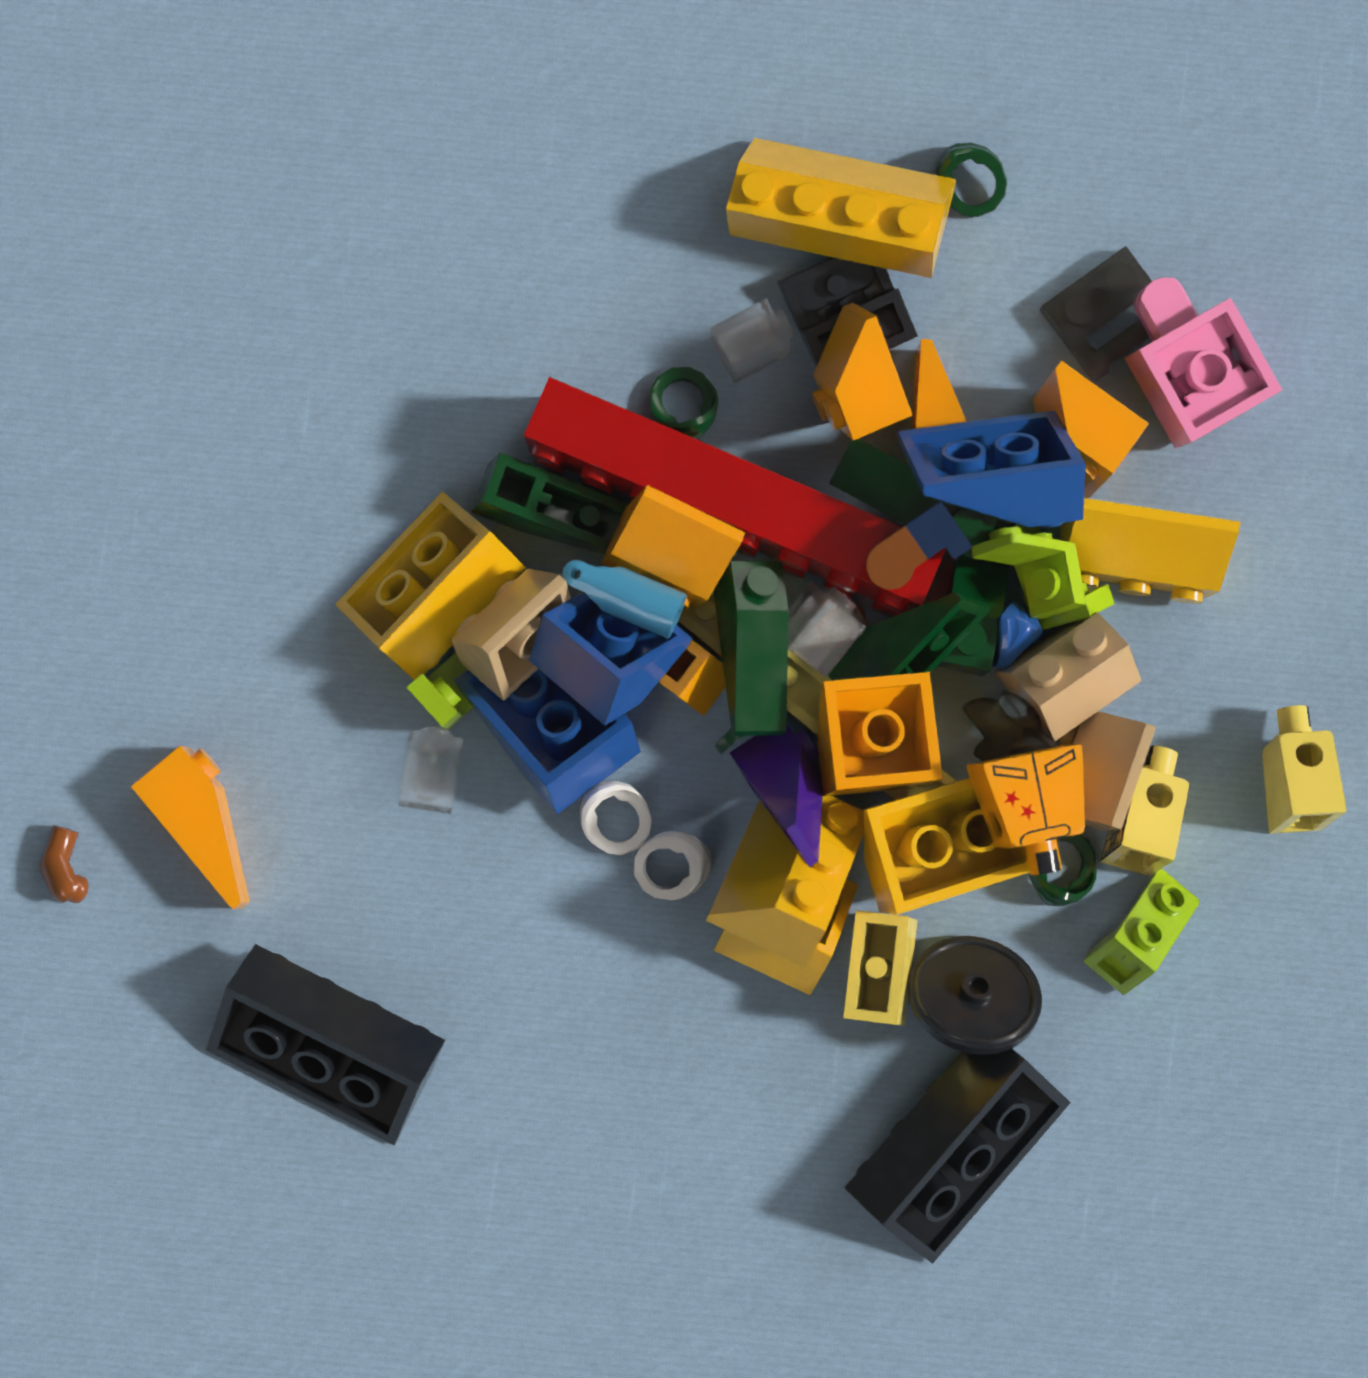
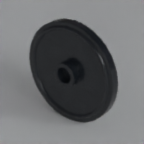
[908,936,1042,1055]

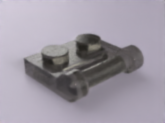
[1039,246,1152,382]

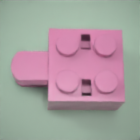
[1124,277,1282,448]

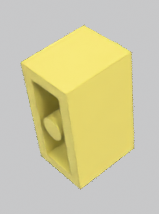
[843,910,918,1026]

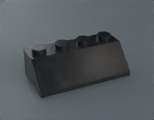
[206,944,445,1145]
[844,1049,1071,1264]

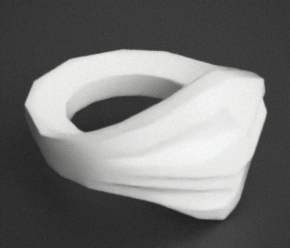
[580,781,652,855]
[634,831,712,901]

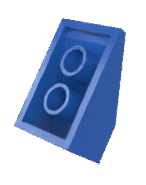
[898,410,1086,527]
[454,668,641,815]

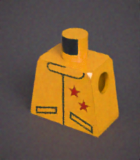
[966,744,1085,875]

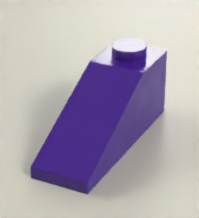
[729,724,823,867]

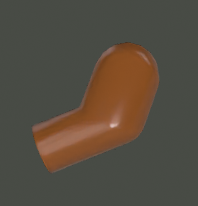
[40,825,89,903]

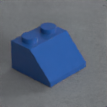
[529,592,692,725]

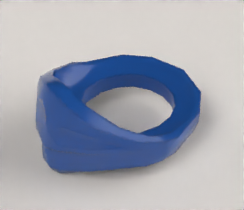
[992,600,1042,669]

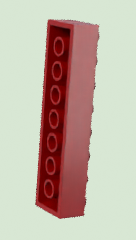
[523,377,946,617]

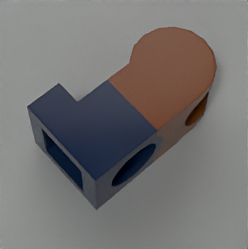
[867,501,972,589]

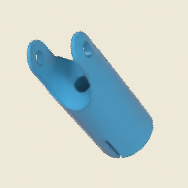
[562,560,687,639]

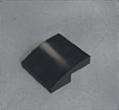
[777,257,918,367]

